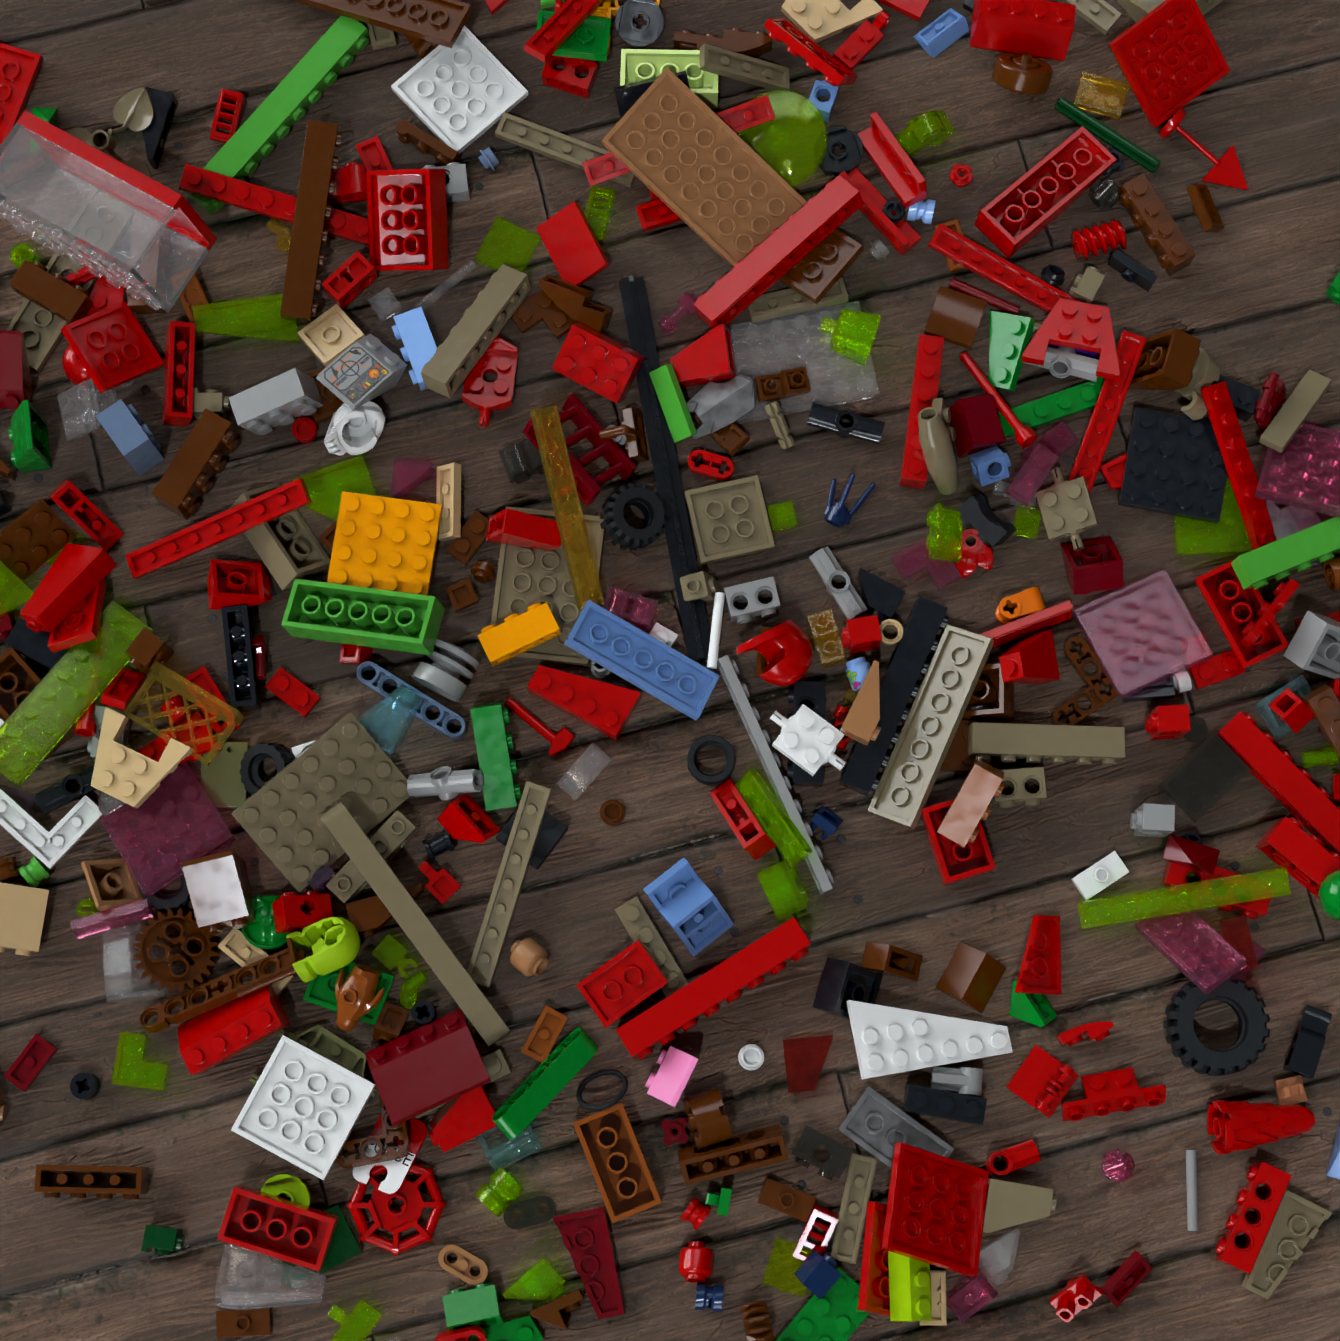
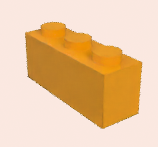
[477,602,561,667]

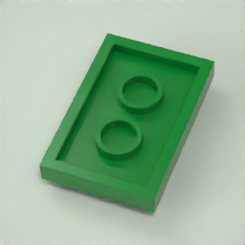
[536,10,611,62]
[303,962,395,1026]

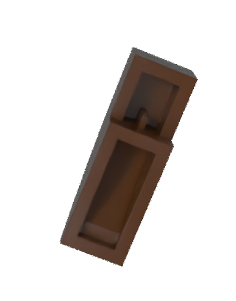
[539,275,613,333]

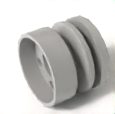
[412,639,480,702]

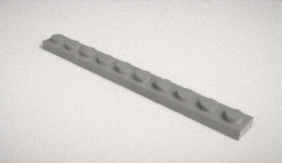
[717,655,834,896]

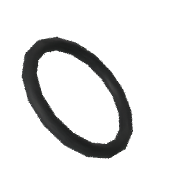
[576,1069,629,1110]

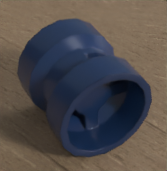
[695,1282,724,1313]

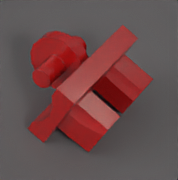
[1049,1273,1103,1323]

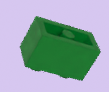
[442,1283,503,1330]

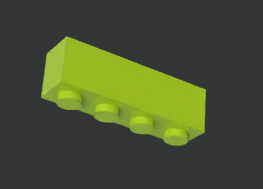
[888,1251,932,1322]

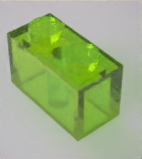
[756,860,809,923]

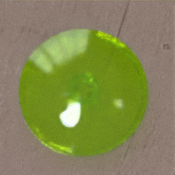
[736,90,827,187]

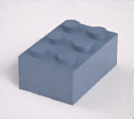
[96,399,165,476]

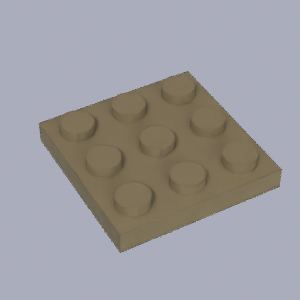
[684,475,775,565]

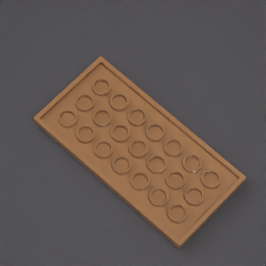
[600,68,807,268]

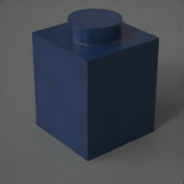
[794,1250,841,1299]

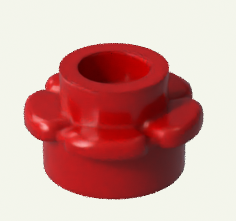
[949,163,973,187]

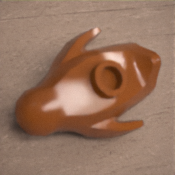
[335,964,385,1031]

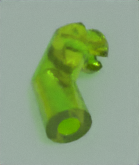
[400,971,428,1009]

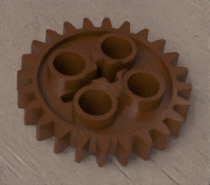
[132,908,218,994]

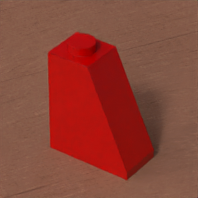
[670,324,736,389]
[486,508,565,551]
[999,630,1060,685]
[428,1085,497,1153]

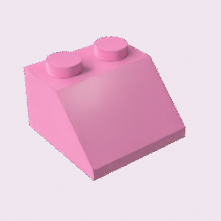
[645,1046,699,1108]

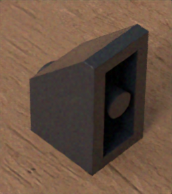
[857,568,906,622]

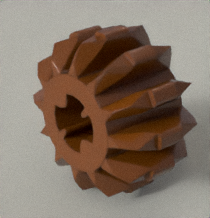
[741,1300,774,1341]

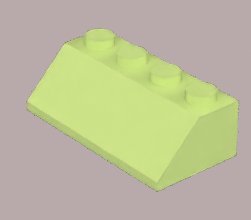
[620,49,718,109]

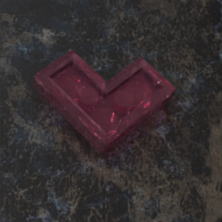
[891,533,961,590]

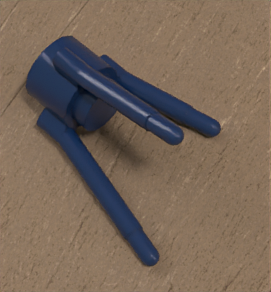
[823,473,876,528]

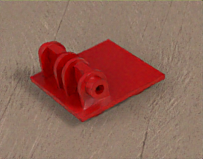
[1006,1045,1079,1118]

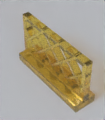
[123,661,245,767]

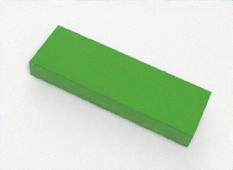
[649,363,697,443]

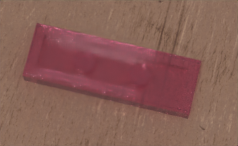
[70,899,154,939]

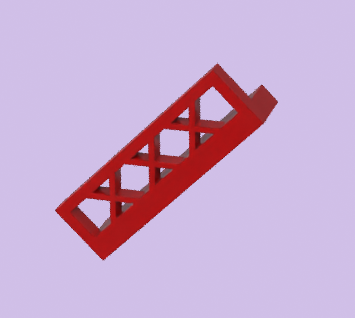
[857,112,927,209]
[839,167,921,256]

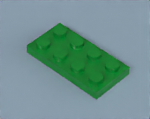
[775,1266,869,1341]

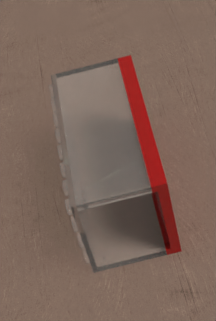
[0,110,217,312]

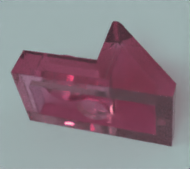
[946,1273,998,1323]

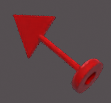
[1158,108,1248,190]

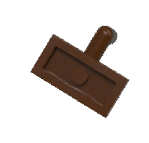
[599,408,648,463]

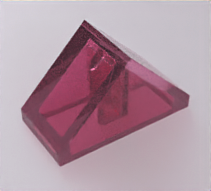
[390,458,435,499]

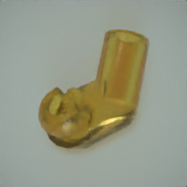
[266,218,292,252]

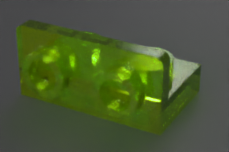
[926,503,962,562]

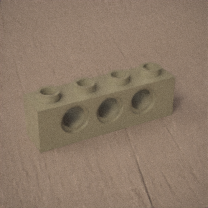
[326,810,419,904]

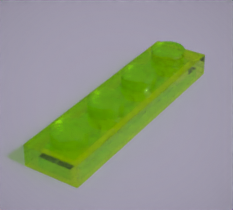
[735,768,812,868]

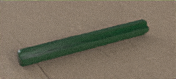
[1054,97,1161,173]

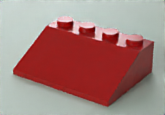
[366,169,449,271]

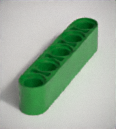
[492,1027,599,1139]

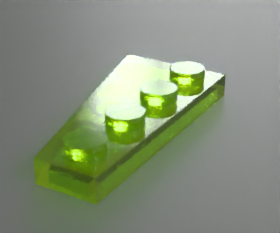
[192,294,299,343]

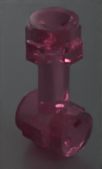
[658,292,697,334]

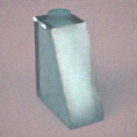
[356,685,423,754]

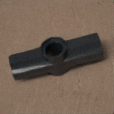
[807,403,885,444]
[35,765,97,815]

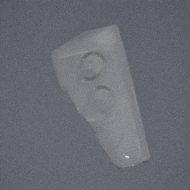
[102,909,165,1003]
[215,1244,326,1310]

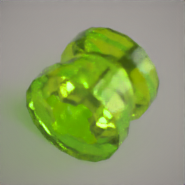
[10,243,39,269]

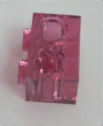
[602,586,658,631]

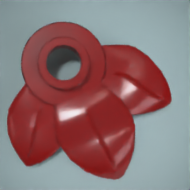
[944,528,994,578]

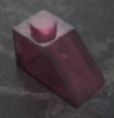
[1005,443,1059,506]

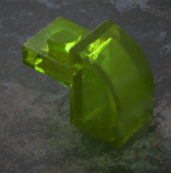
[895,110,955,158]

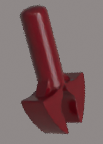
[253,635,268,680]

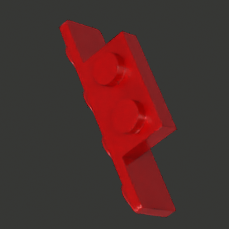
[1061,1067,1166,1121]

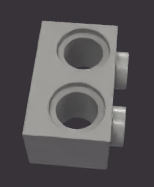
[724,577,781,624]

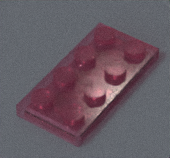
[1135,895,1247,995]

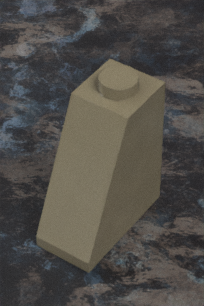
[982,1178,1057,1233]

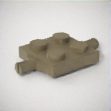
[1035,467,1099,551]

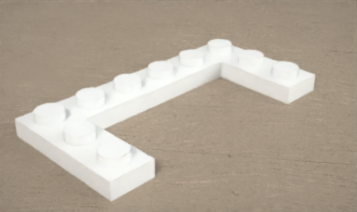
[0,718,105,870]

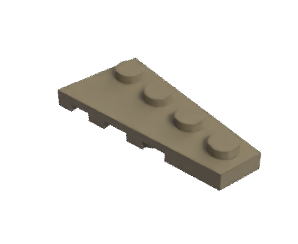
[1241,1190,1332,1299]

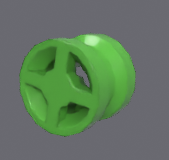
[18,856,51,888]

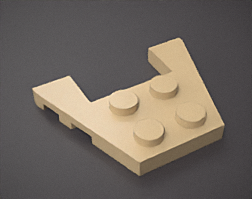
[781,0,883,43]
[91,707,194,809]

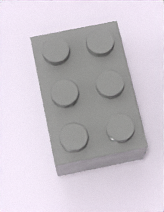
[229,368,323,435]

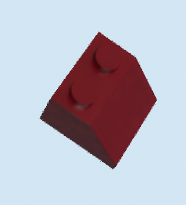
[1061,535,1124,595]

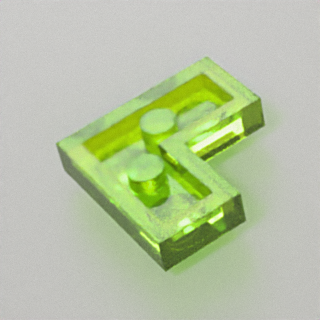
[111,1032,169,1091]

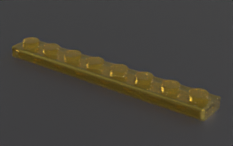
[530,405,604,610]

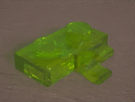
[327,1299,383,1341]

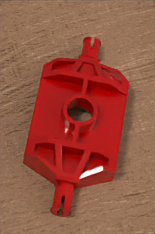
[461,332,518,427]

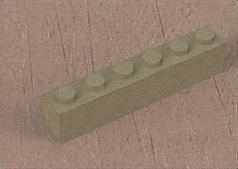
[421,264,531,398]
[967,722,1125,765]

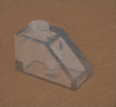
[978,1227,1020,1286]

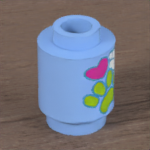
[845,657,871,694]

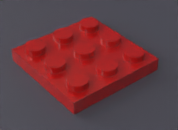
[61,301,165,393]

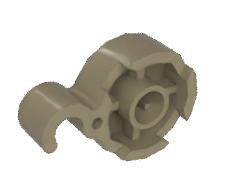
[1174,348,1221,420]

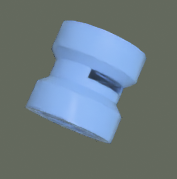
[907,199,936,225]

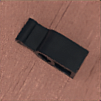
[1283,1005,1332,1079]

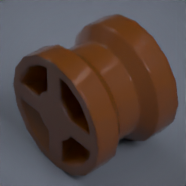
[0,856,21,883]

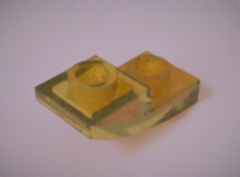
[807,609,846,668]

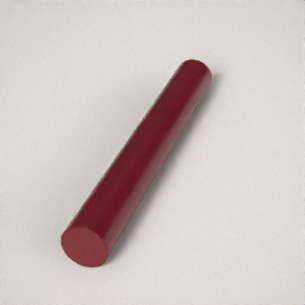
[948,278,1020,315]

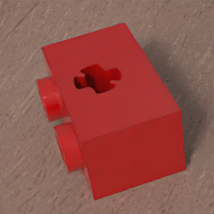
[272,891,333,933]

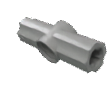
[1024,342,1099,382]
[809,546,868,620]
[407,766,484,800]

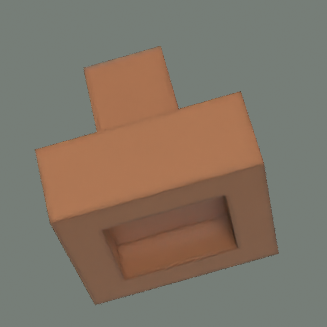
[1273,1075,1308,1105]

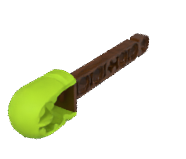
[139,917,360,1033]

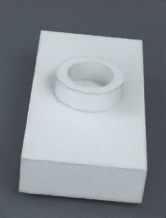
[1071,851,1129,901]

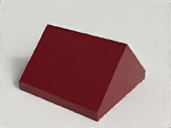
[950,394,1007,458]

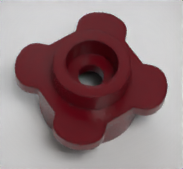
[661,1117,689,1145]

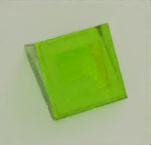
[1013,506,1042,539]

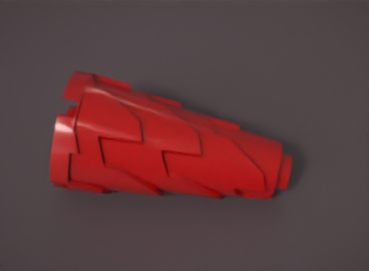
[1207,1100,1315,1154]

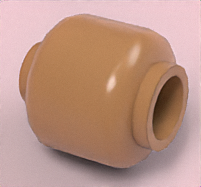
[510,938,549,977]

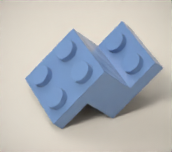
[643,857,734,956]

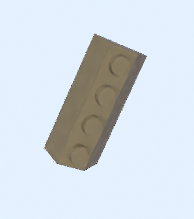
[229,482,330,591]

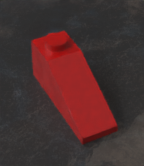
[48,479,124,551]
[709,779,776,861]

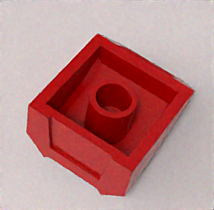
[207,559,272,610]

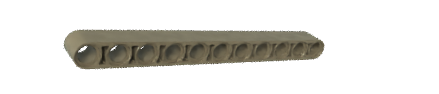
[320,802,510,1046]

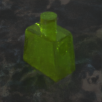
[819,309,882,366]

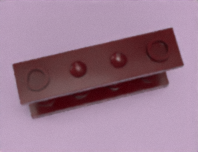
[523,393,637,506]

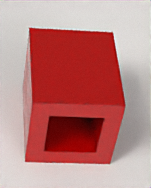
[1268,688,1314,734]

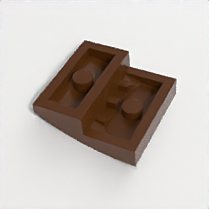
[924,286,987,349]

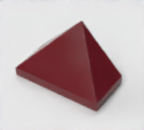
[1162,834,1220,875]

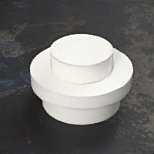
[738,1044,764,1071]

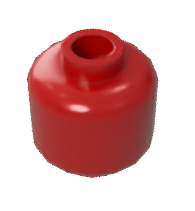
[678,1241,714,1283]

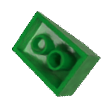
[8,400,52,473]

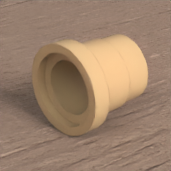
[880,619,903,645]

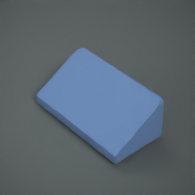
[914,8,969,58]

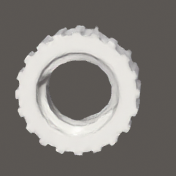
[1172,668,1192,694]

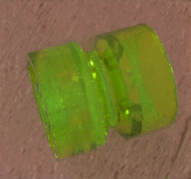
[474,1166,525,1217]

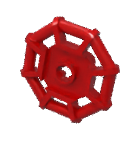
[347,1163,447,1256]

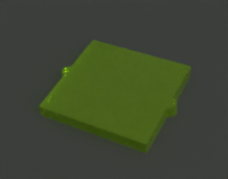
[762,1238,814,1297]

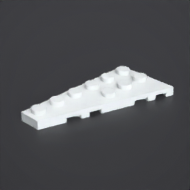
[846,1000,1013,1080]

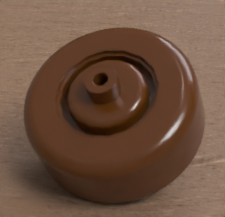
[992,53,1053,95]

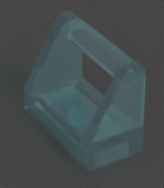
[1254,675,1312,739]
[477,1123,542,1172]

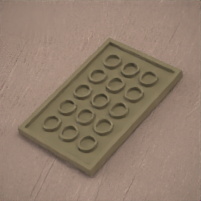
[491,506,605,666]
[231,712,410,892]

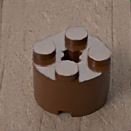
[682,1088,733,1149]

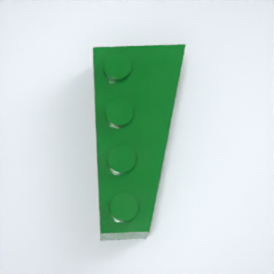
[470,701,521,811]

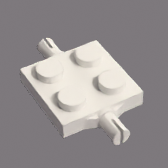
[770,704,846,776]

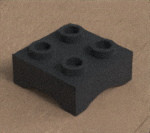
[958,494,1017,546]
[495,809,568,870]

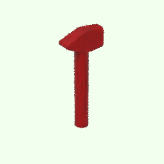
[504,697,575,757]

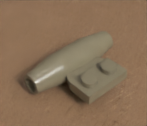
[918,398,958,495]

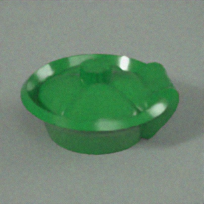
[241,894,293,949]

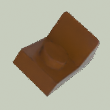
[530,1288,584,1330]

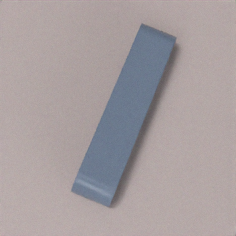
[357,661,467,741]

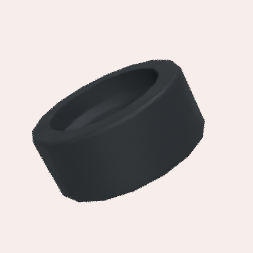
[687,735,736,785]

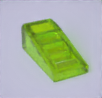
[584,186,616,240]

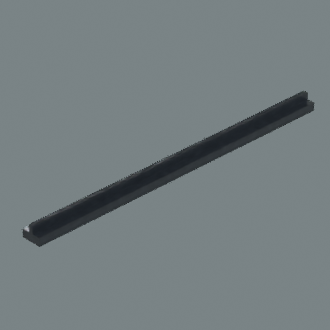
[619,275,710,662]

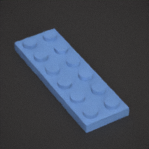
[564,599,720,720]

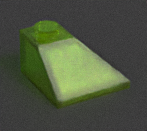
[502,1256,567,1300]

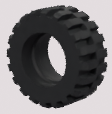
[1163,974,1270,1076]

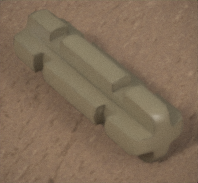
[765,401,795,449]

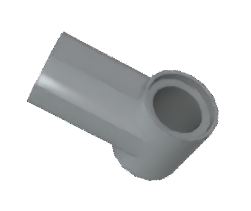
[930,1066,984,1096]

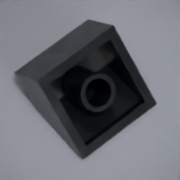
[813,957,883,1020]

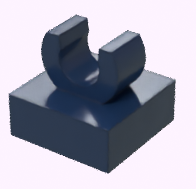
[810,805,843,840]

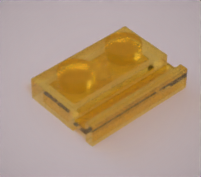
[1073,71,1129,119]

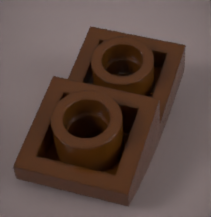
[754,367,811,403]

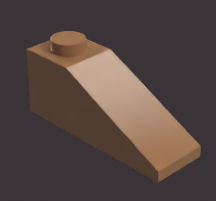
[840,660,881,746]

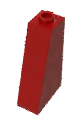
[20,543,116,633]

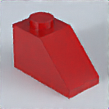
[437,793,501,843]

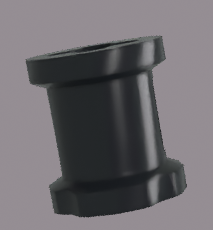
[422,830,455,861]
[411,1000,437,1025]

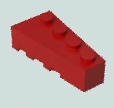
[527,665,642,741]

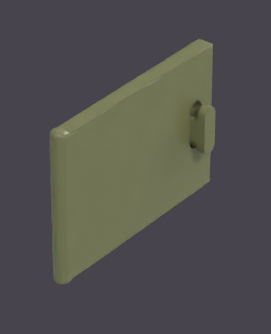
[199,742,249,809]

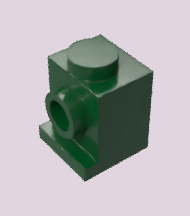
[141,1224,185,1255]

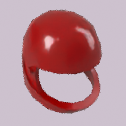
[735,619,814,687]

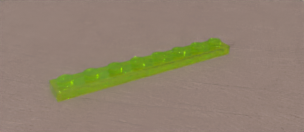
[1077,867,1291,929]

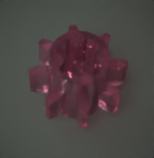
[1101,1148,1135,1184]

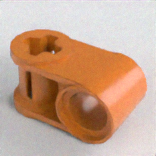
[995,587,1046,624]

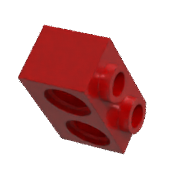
[542,55,598,99]
[321,251,378,310]
[841,615,882,655]
[1145,705,1191,740]

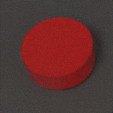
[292,417,318,444]

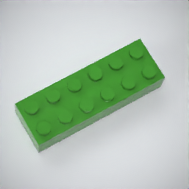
[281,579,445,656]

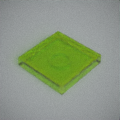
[475,217,541,273]

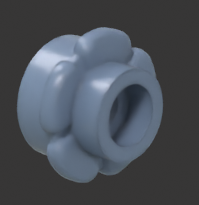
[478,147,500,170]

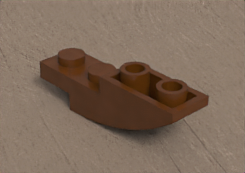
[674,28,773,58]

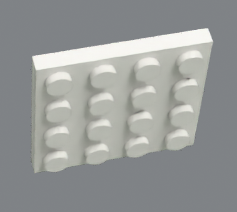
[391,25,528,154]
[231,1035,376,1180]

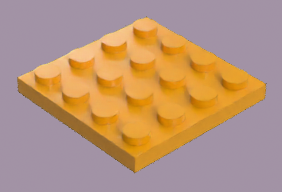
[327,491,443,596]

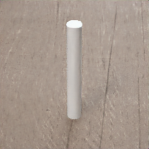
[707,592,725,669]

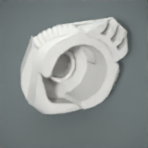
[324,401,385,456]

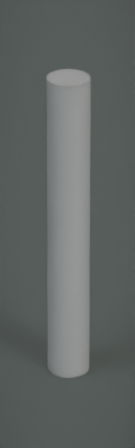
[1186,1150,1198,1231]

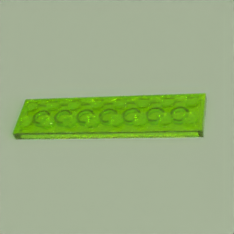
[0,600,153,786]

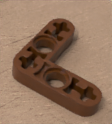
[1051,637,1117,725]
[336,1093,411,1169]

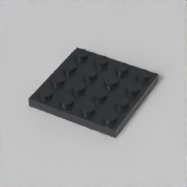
[1118,407,1227,524]

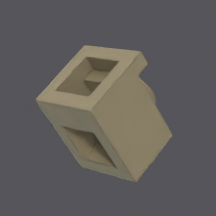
[1068,266,1105,304]
[192,388,231,419]

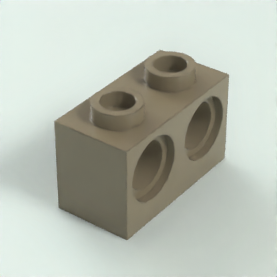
[992,767,1047,808]

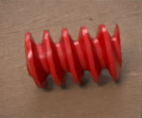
[1071,220,1127,260]

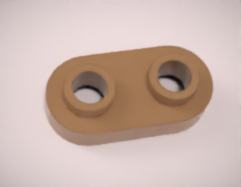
[438,1244,489,1285]

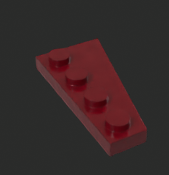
[553,1207,626,1319]

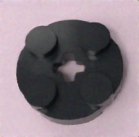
[615,0,664,47]
[814,126,863,176]

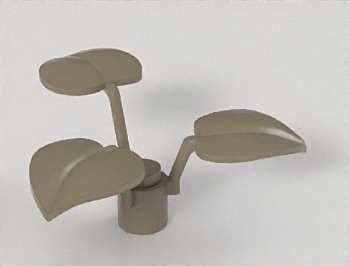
[66,88,154,178]

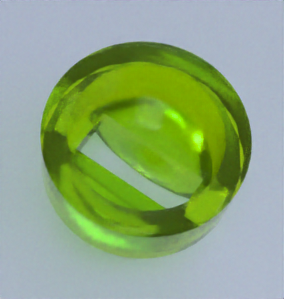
[76,899,99,920]

